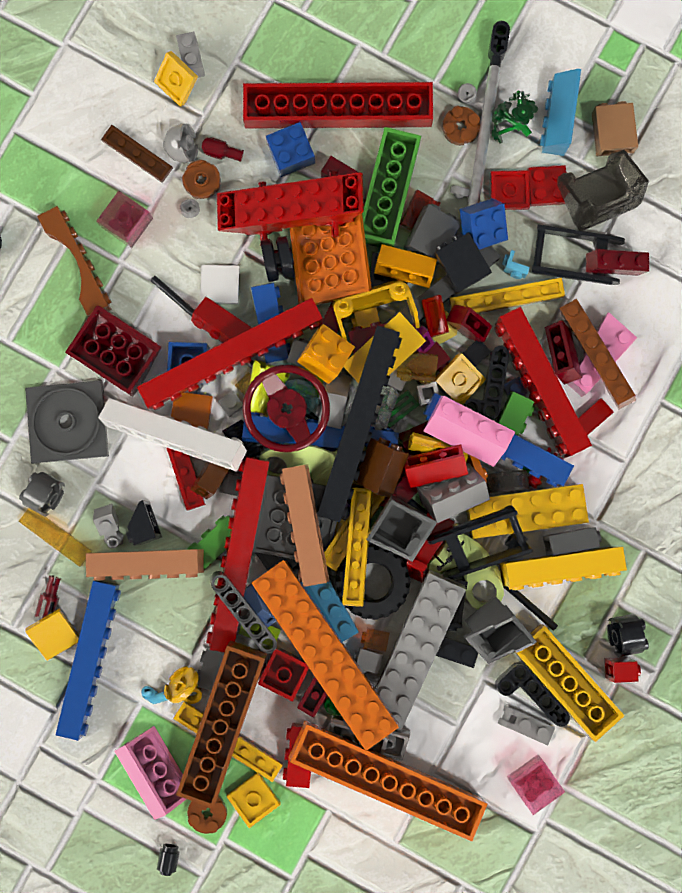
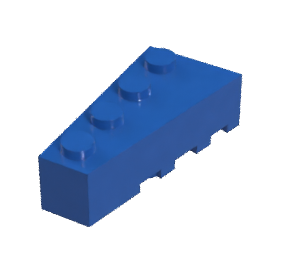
[251,283,291,363]

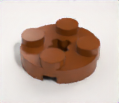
[442,106,480,146]
[182,160,221,199]
[187,796,227,834]

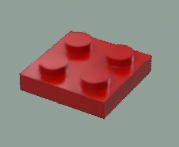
[527,165,569,207]
[490,171,530,210]

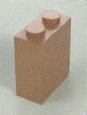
[591,101,638,157]

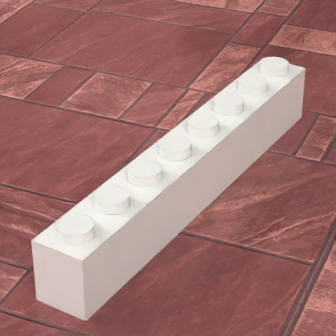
[98,398,247,471]

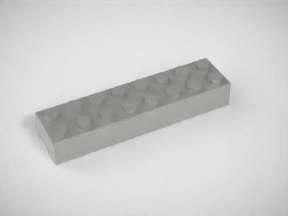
[375,569,466,732]

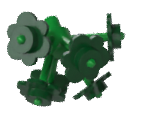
[492,90,538,144]

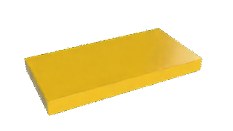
[343,312,426,384]

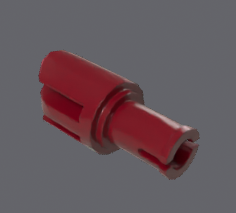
[202,137,244,162]
[34,575,61,618]

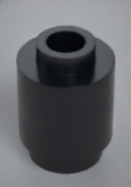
[157,844,180,876]

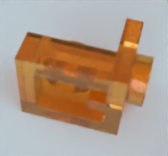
[360,627,390,652]

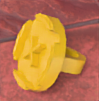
[164,666,202,704]

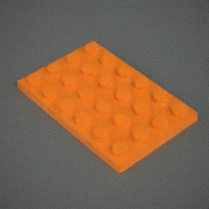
[290,214,372,305]

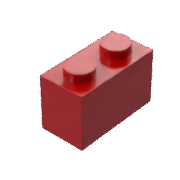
[604,657,641,683]

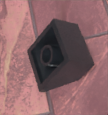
[126,500,162,546]

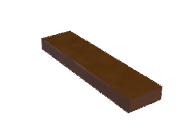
[101,125,173,183]

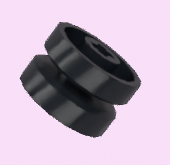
[260,236,295,282]

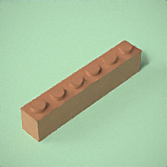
[280,464,329,587]
[86,549,204,580]

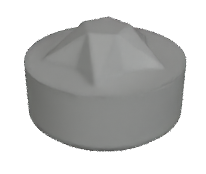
[458,83,477,103]
[450,185,470,199]
[180,199,200,218]

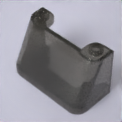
[557,150,649,231]

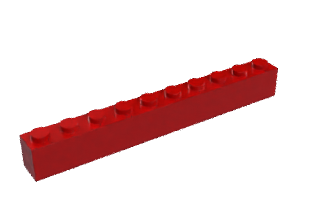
[137,298,323,410]
[206,456,269,652]

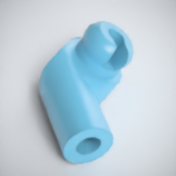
[141,686,168,704]

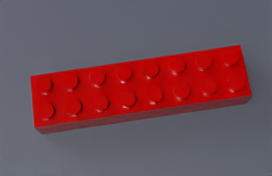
[494,306,592,458]

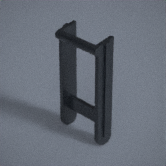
[532,224,625,285]
[427,505,533,579]

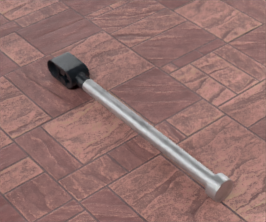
[467,21,510,206]

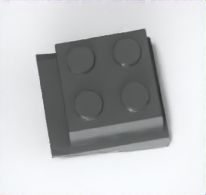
[366,495,437,562]
[464,596,537,664]

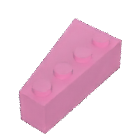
[568,312,637,397]

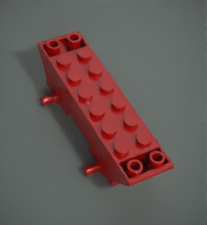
[217,171,364,246]

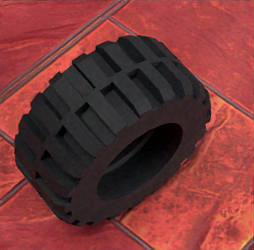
[336,544,411,620]

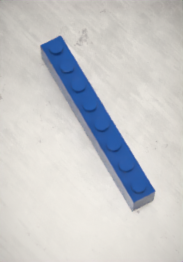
[423,393,574,487]
[242,412,399,451]
[55,580,121,741]

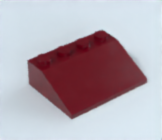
[65,305,162,397]

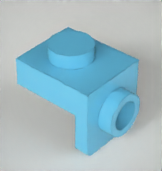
[502,250,530,279]

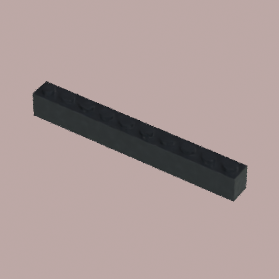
[317,325,402,522]

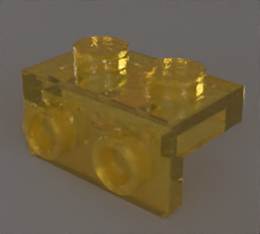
[397,352,438,384]

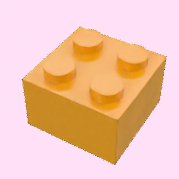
[297,324,355,384]

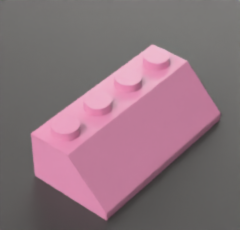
[424,396,515,467]
[114,726,186,820]

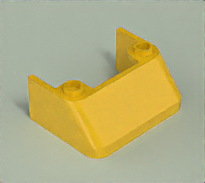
[332,280,420,340]

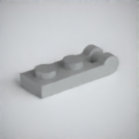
[498,705,555,746]

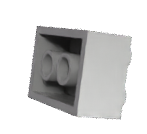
[417,462,490,523]

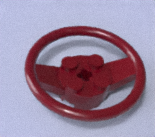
[243,365,330,452]

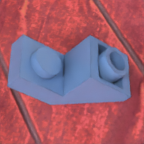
[244,584,277,627]

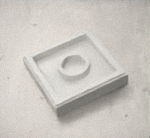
[200,265,240,304]

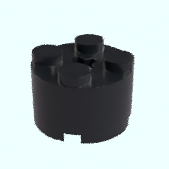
[607,614,649,657]

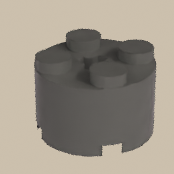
[19,472,65,517]

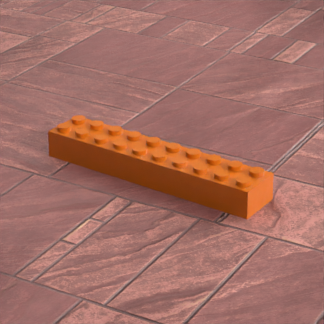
[251,560,399,751]
[288,721,488,841]

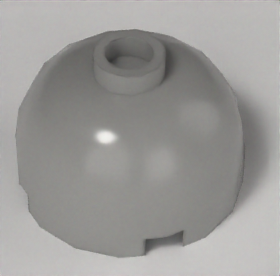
[163,123,198,163]

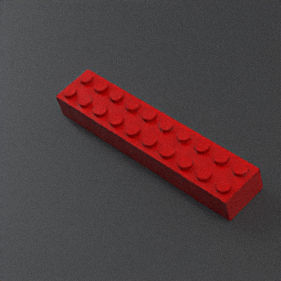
[243,82,433,129]

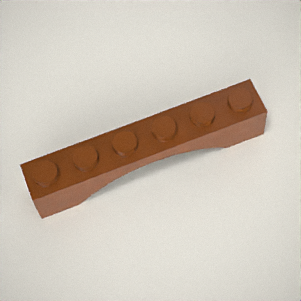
[37,206,112,317]
[560,298,636,410]

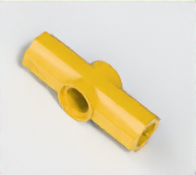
[408,432,468,461]

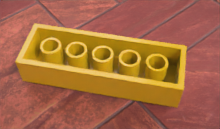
[466,484,589,539]
[499,546,627,590]
[514,624,625,742]

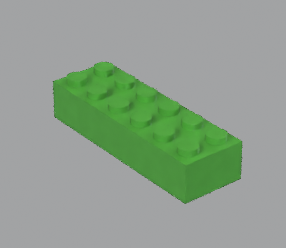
[362,127,421,247]

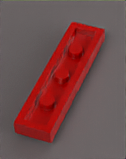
[166,447,206,511]

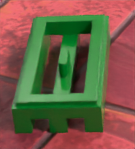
[378,390,420,428]

